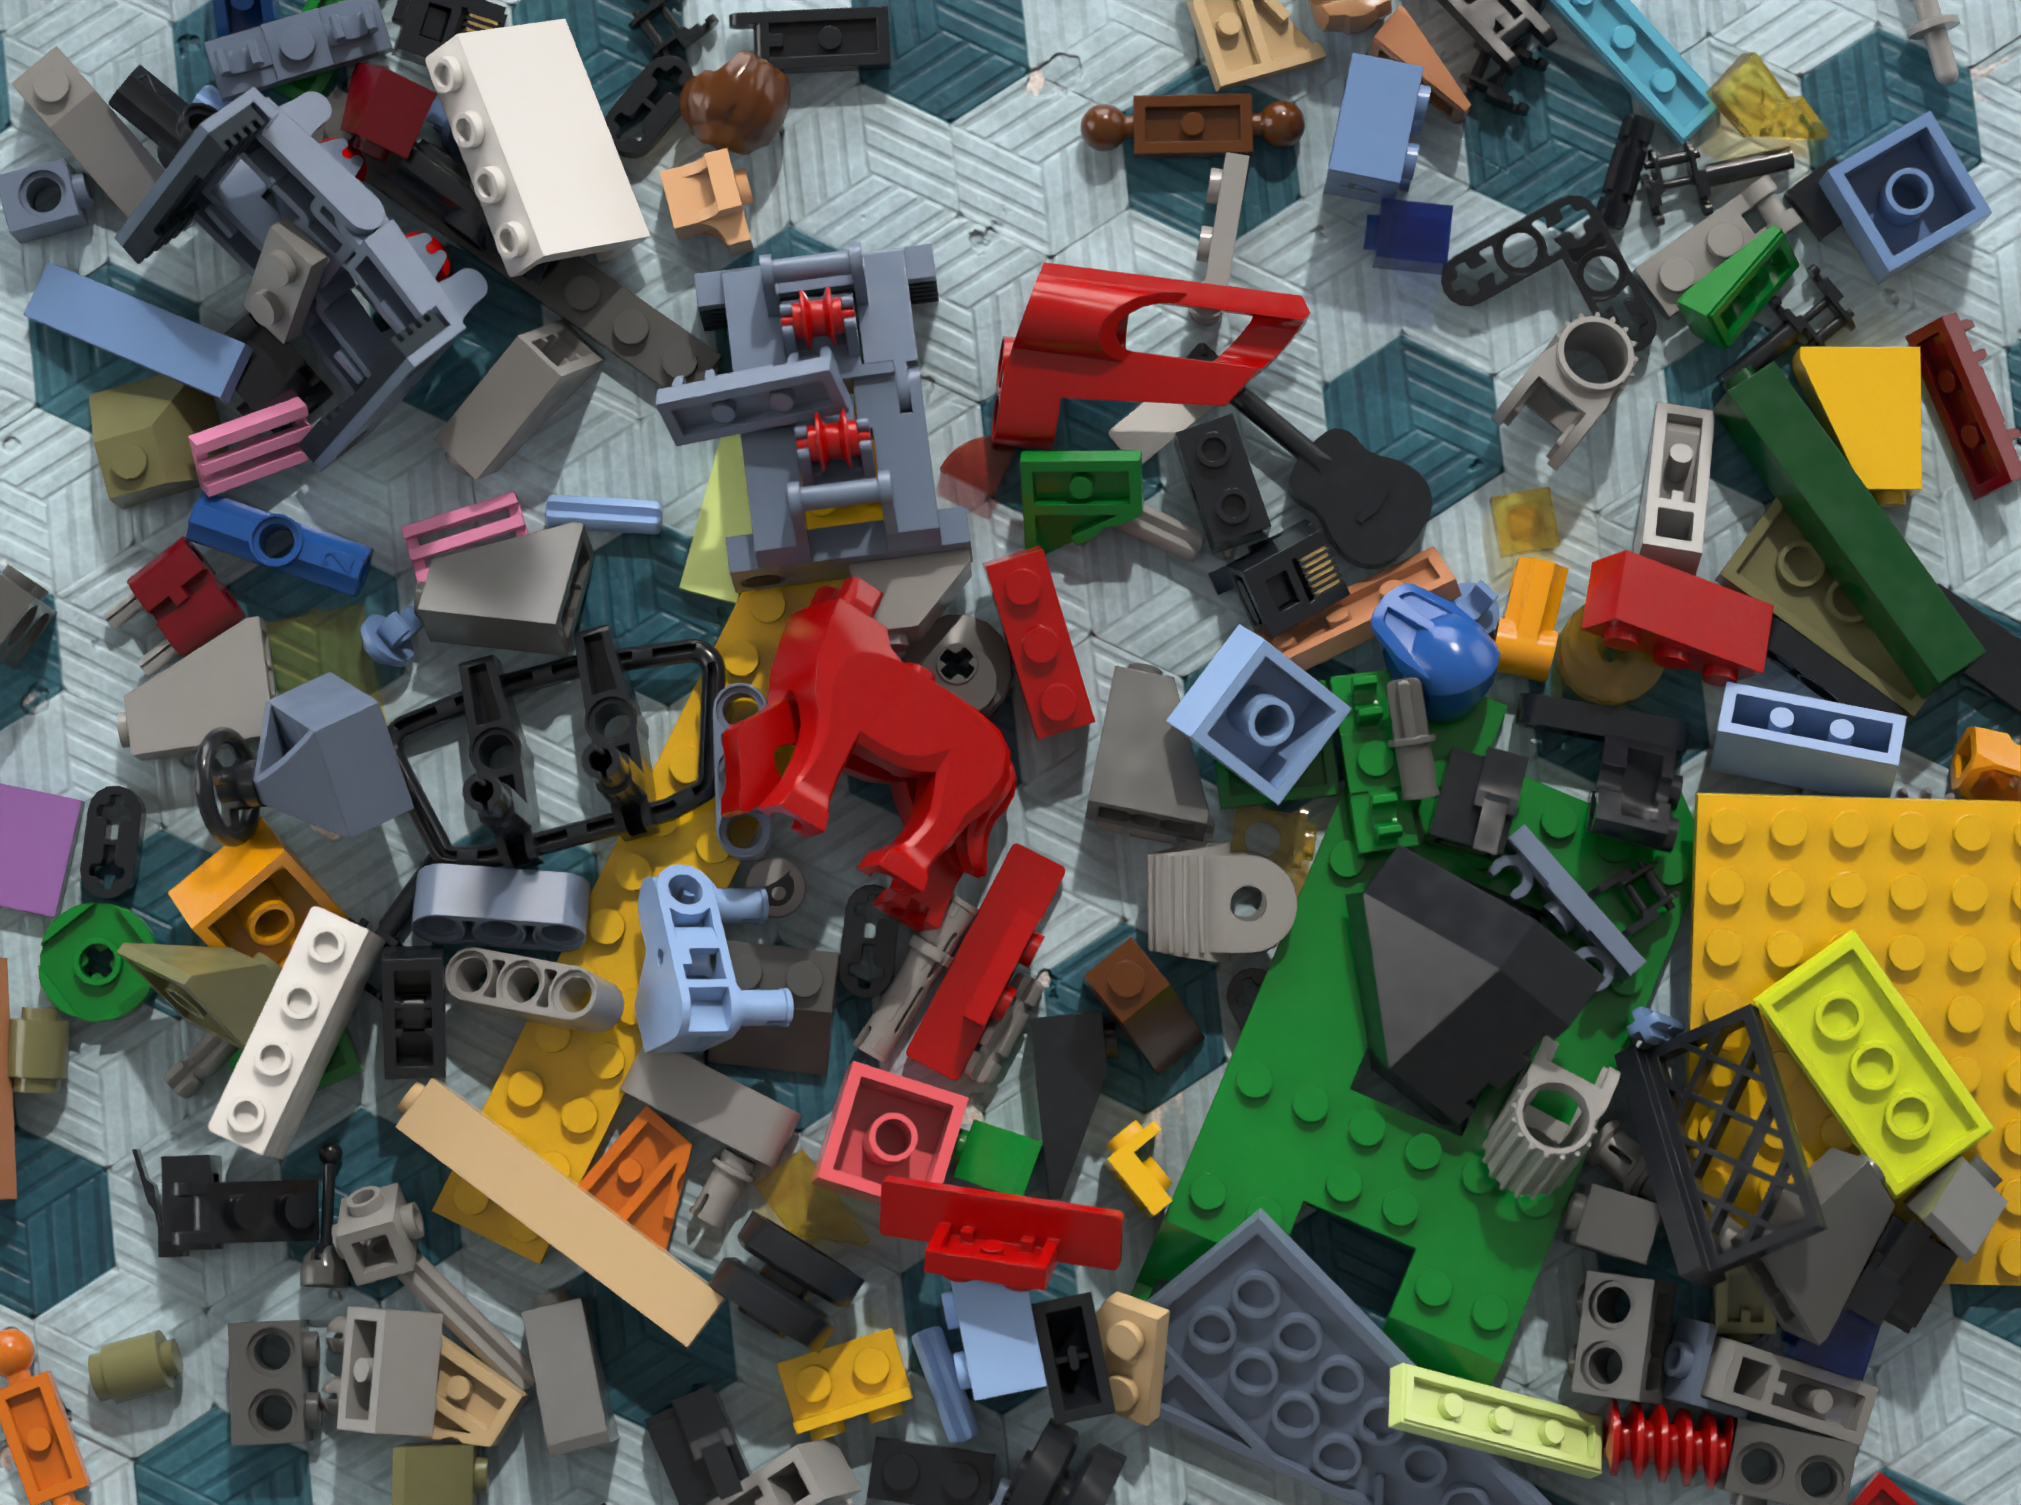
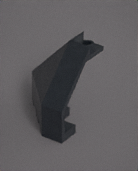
[1345,844,1606,1125]

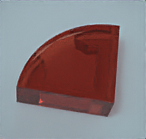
[940,436,1018,497]

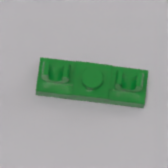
[1329,669,1419,857]

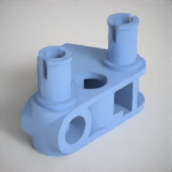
[634,864,794,1053]

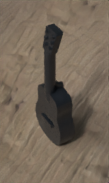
[1186,343,1432,570]

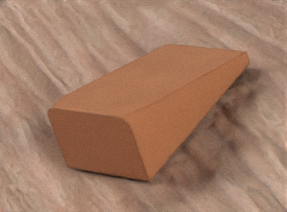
[1369,5,1471,125]

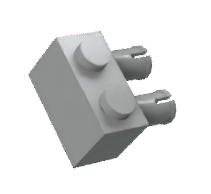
[320,1306,443,1436]

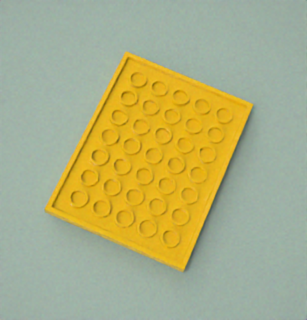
[1685,793,2021,1286]

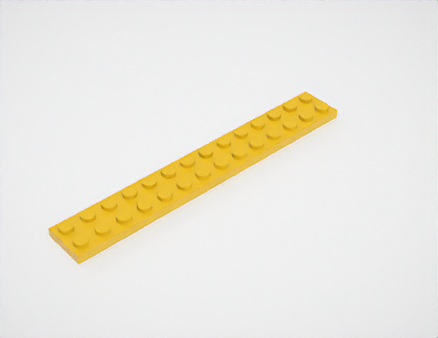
[432,482,884,1265]

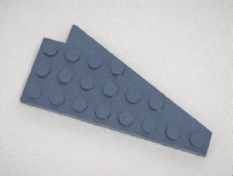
[1146,1208,1552,1505]

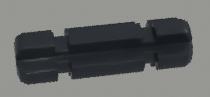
[1597,114,1655,230]

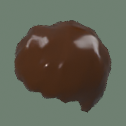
[679,51,791,155]

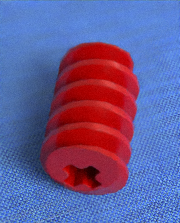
[1602,1398,1734,1490]

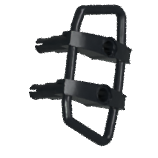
[387,624,726,869]

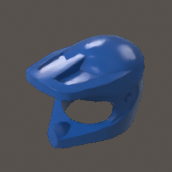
[1369,583,1500,722]

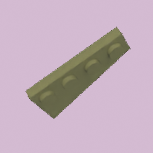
[1715,497,1930,722]

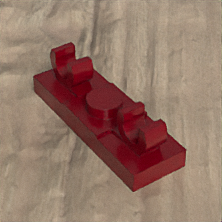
[1905,312,2021,500]

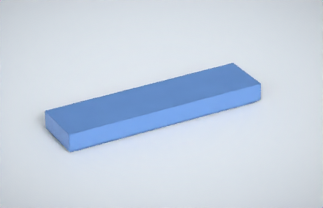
[23,261,254,403]

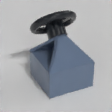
[194,672,414,847]

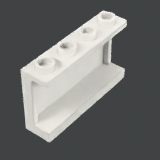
[425,19,650,277]
[208,906,387,1159]

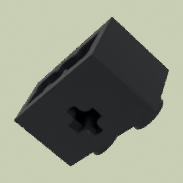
[1174,413,1271,555]
[381,945,447,1079]

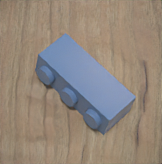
[1709,681,1907,798]

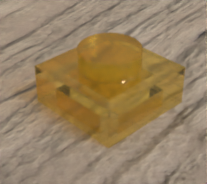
[1489,487,1561,558]

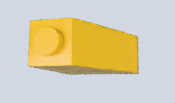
[1792,347,1922,508]

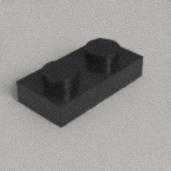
[867,1436,996,1505]

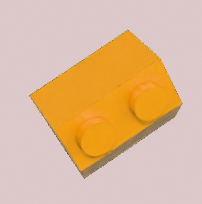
[168,815,349,968]

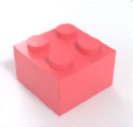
[810,1061,969,1205]

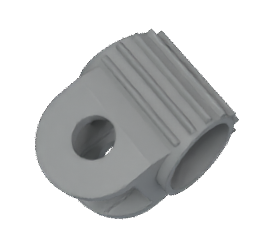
[1491,312,1639,471]
[1148,841,1297,962]
[1482,1035,1621,1200]

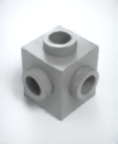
[332,1182,424,1286]

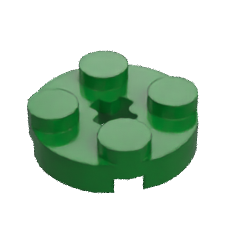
[38,903,158,1023]

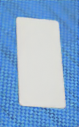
[1108,402,1213,464]

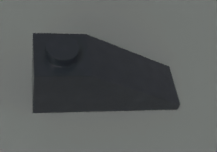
[1029,1011,1119,1200]

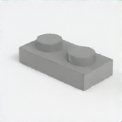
[243,217,329,344]

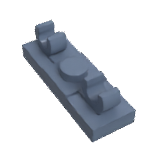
[204,0,393,103]
[655,346,851,446]
[1486,824,1646,995]

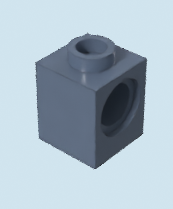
[0,158,94,244]

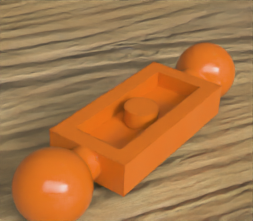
[0,1329,92,1505]

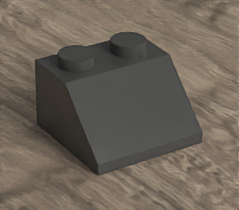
[708,940,840,1076]

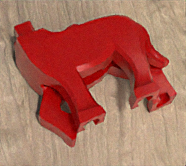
[721,576,1017,932]

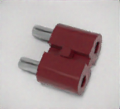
[104,536,246,676]

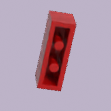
[982,545,1095,740]
[1581,550,1774,687]

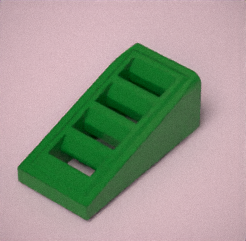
[1676,225,1800,351]

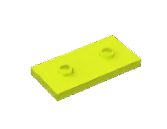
[1752,929,1995,1200]

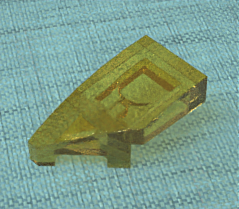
[1706,52,1830,140]
[754,1147,871,1246]

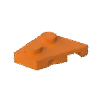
[579,1105,694,1251]

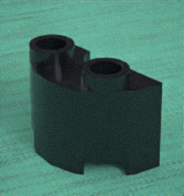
[224,312,334,435]
[1586,733,1683,853]

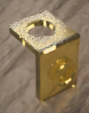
[1231,807,1317,874]

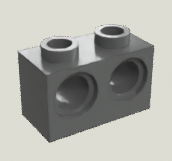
[0,564,57,670]
[1558,1183,1661,1264]
[1568,1270,1677,1404]
[228,1319,323,1446]
[1716,1417,1859,1505]

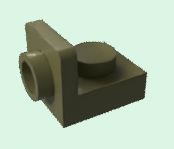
[1708,1265,1777,1342]

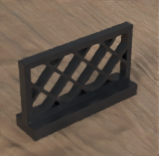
[1614,1004,1827,1289]

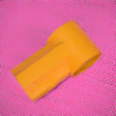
[1493,556,1569,683]

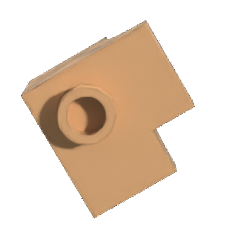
[660,148,754,257]

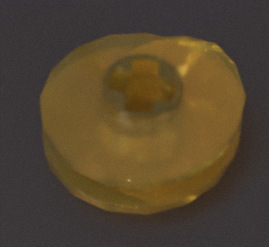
[1556,604,1665,705]

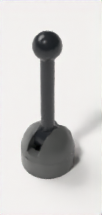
[300,1142,349,1288]

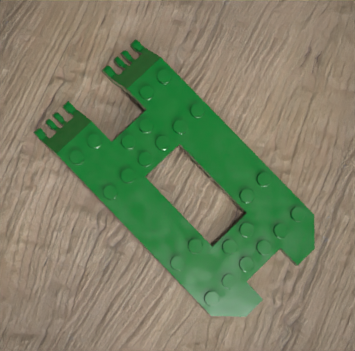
[1130,696,1694,1386]

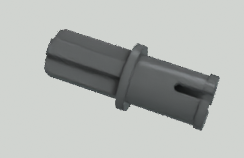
[1385,677,1440,801]

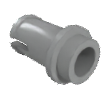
[689,1148,756,1229]

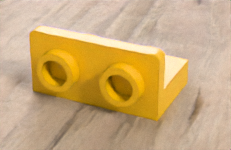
[1102,1120,1173,1219]
[776,1327,914,1441]

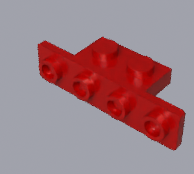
[906,843,1065,1081]
[879,1176,1124,1292]

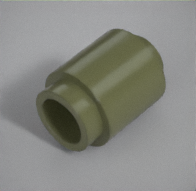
[8,1007,70,1093]
[88,1330,183,1404]

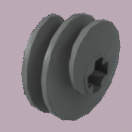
[904,615,1013,717]

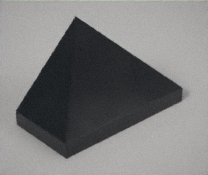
[1031,1292,1116,1425]

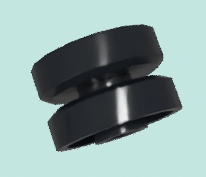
[707,1211,865,1353]
[1002,1417,1127,1505]

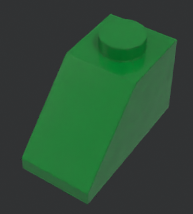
[950,1119,1043,1196]

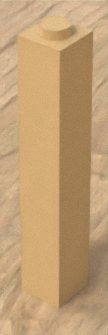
[395,1078,727,1348]

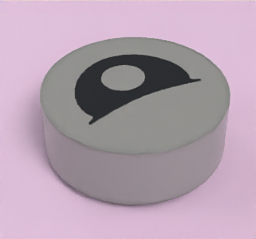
[745,857,806,918]

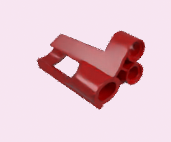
[991,262,1310,451]

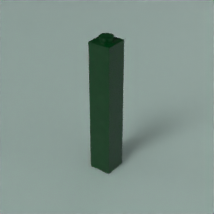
[1713,361,1986,700]

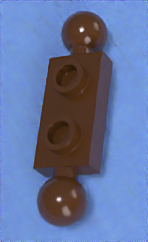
[1080,93,1305,159]

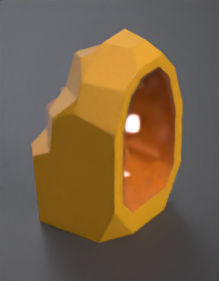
[1950,726,2021,801]

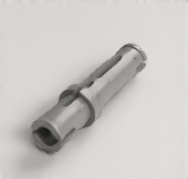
[853,894,979,1064]

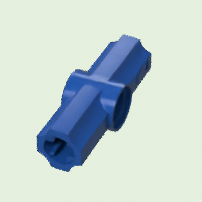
[186,490,374,598]

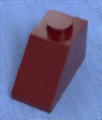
[340,62,437,163]

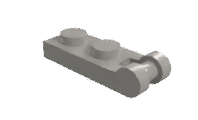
[1189,152,1250,326]
[1632,174,1803,320]

